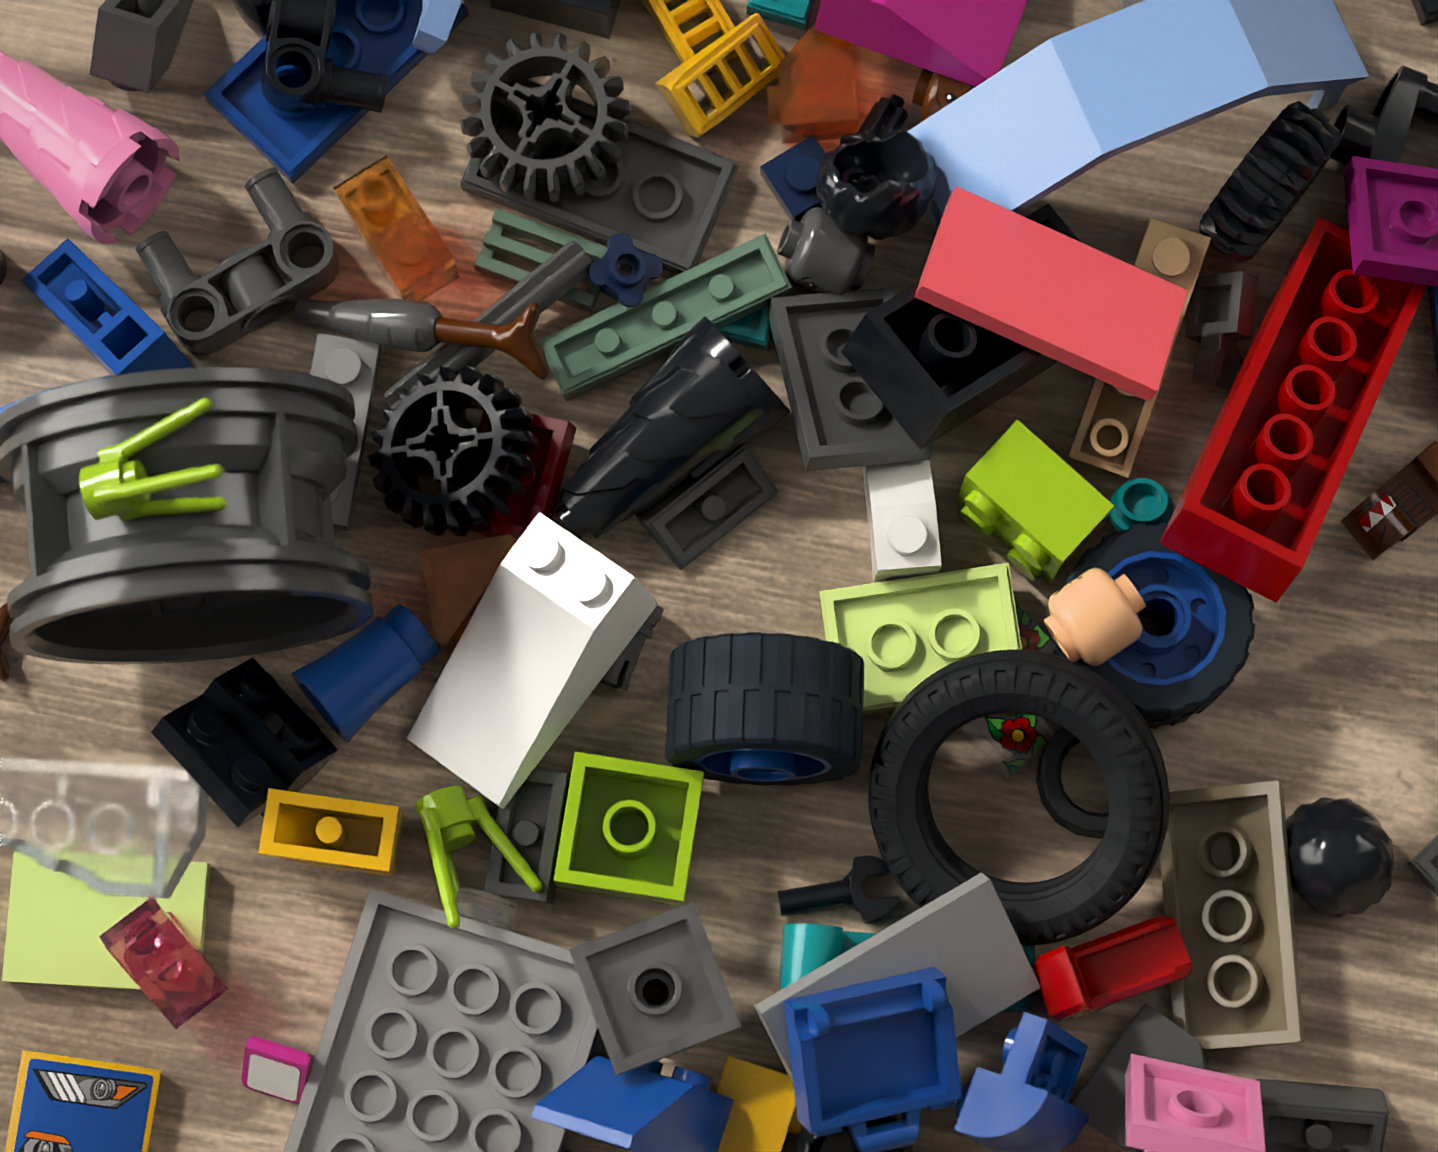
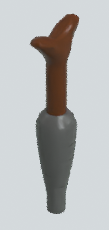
[295,298,549,380]

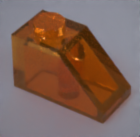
[766,22,859,144]

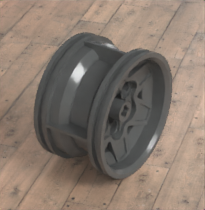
[0,367,374,665]

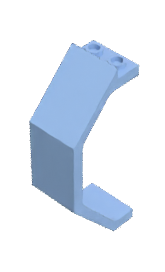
[907,0,1369,230]

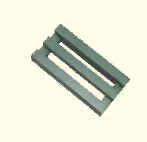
[474,208,608,313]

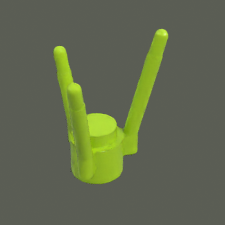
[79,398,228,522]
[415,785,543,929]

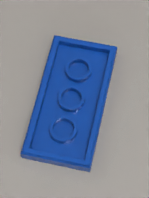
[204,0,469,184]

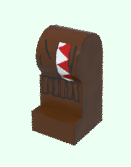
[1341,441,1438,561]

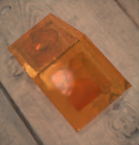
[333,155,459,301]

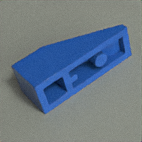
[21,238,194,376]

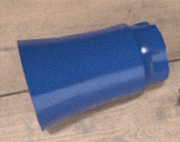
[291,604,440,743]

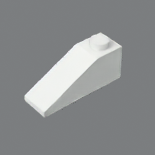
[863,460,942,583]

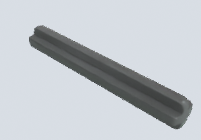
[384,241,593,410]

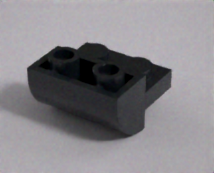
[151,657,338,827]

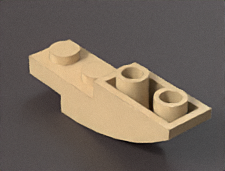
[1068,217,1211,478]

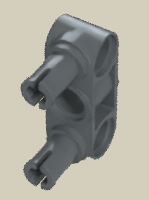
[136,168,339,355]

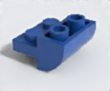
[954,1012,1089,1152]

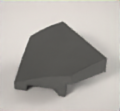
[1071,1003,1209,1152]

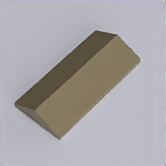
[1160,780,1305,1050]

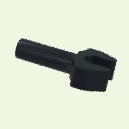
[777,855,900,923]

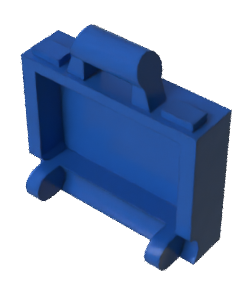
[783,967,962,1152]

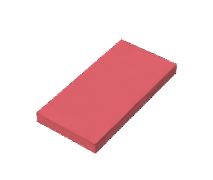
[914,186,1188,402]

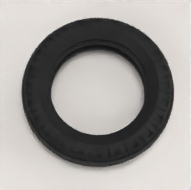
[868,650,1169,946]

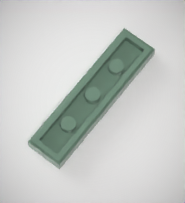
[538,233,794,401]

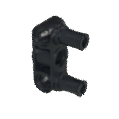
[261,0,388,113]

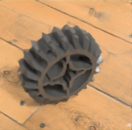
[460,32,630,202]

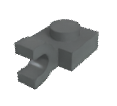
[1186,271,1258,389]

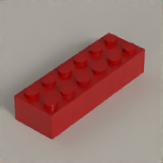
[1159,216,1427,603]

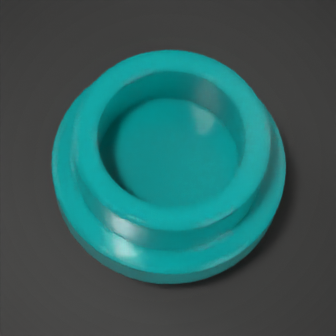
[1109,478,1173,532]

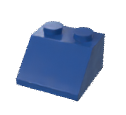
[531,1056,734,1152]

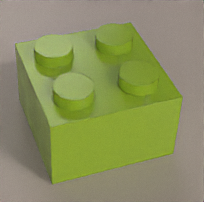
[956,419,1114,585]
[554,752,704,907]

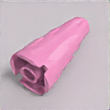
[0,50,180,244]

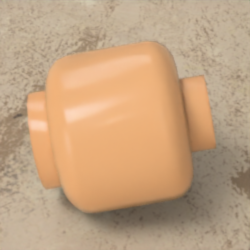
[1043,568,1146,666]

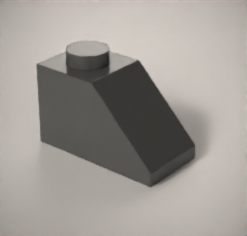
[89,0,194,93]

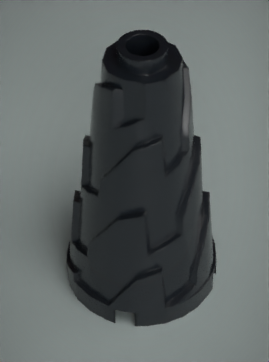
[555,316,790,539]

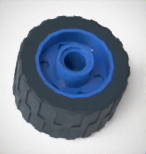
[1050,523,1255,729]
[665,632,865,786]

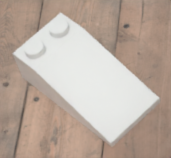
[407,512,659,809]

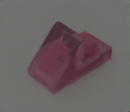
[99,896,229,1029]

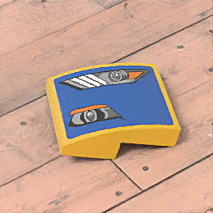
[5,1050,161,1152]

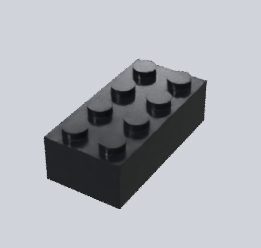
[841,203,1080,450]

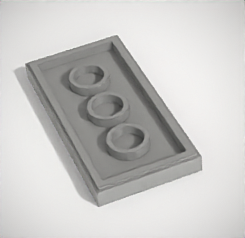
[754,872,1041,1083]

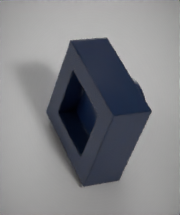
[760,135,826,221]

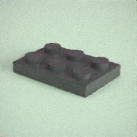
[767,287,934,471]

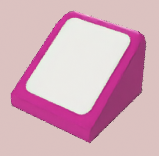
[241,1036,315,1104]

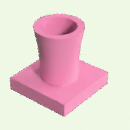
[1125,1054,1266,1152]

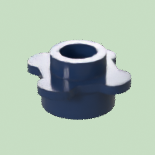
[588,233,662,307]

